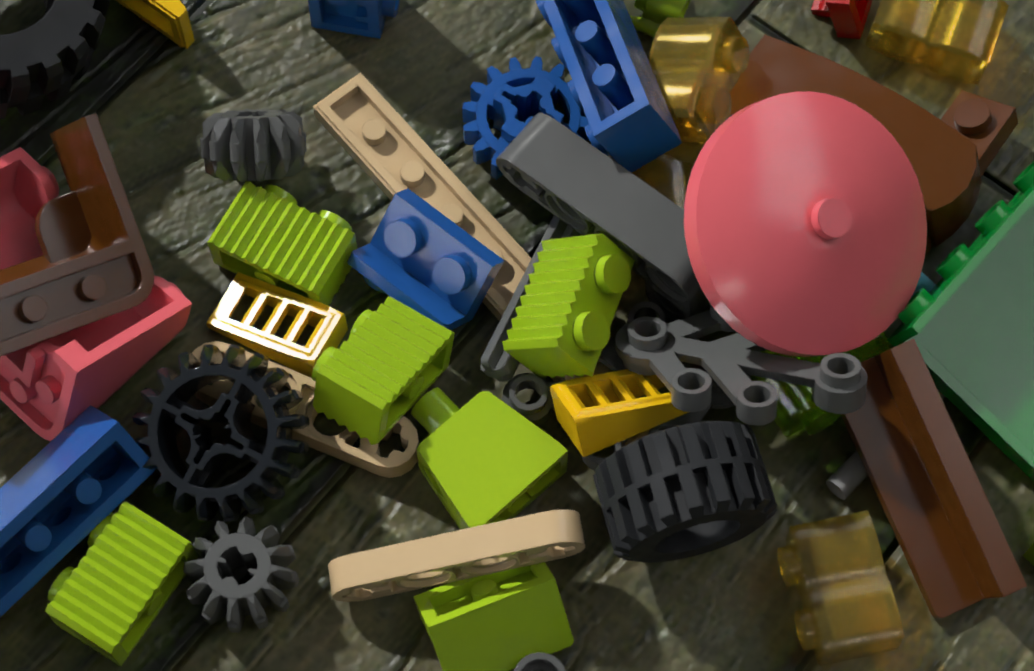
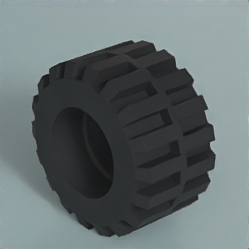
[593,421,777,563]

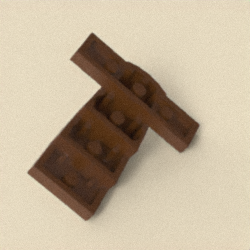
[699,35,1018,257]

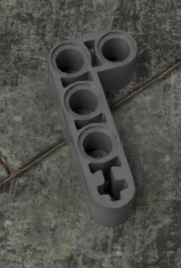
[496,113,710,322]

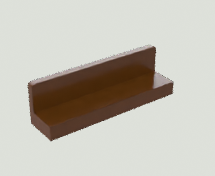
[841,339,1027,618]

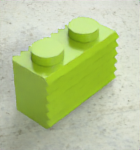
[207,181,358,305]
[502,233,635,379]
[312,296,455,445]
[45,501,198,666]

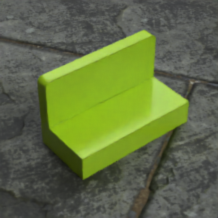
[413,562,574,671]

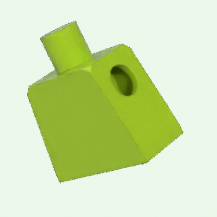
[411,387,568,530]

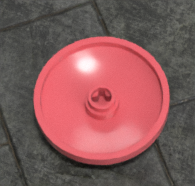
[684,91,927,357]

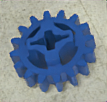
[462,56,589,180]

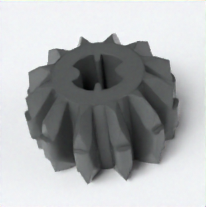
[200,108,307,182]
[183,516,299,633]

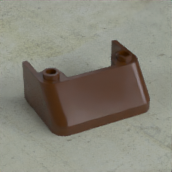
[0,113,154,357]

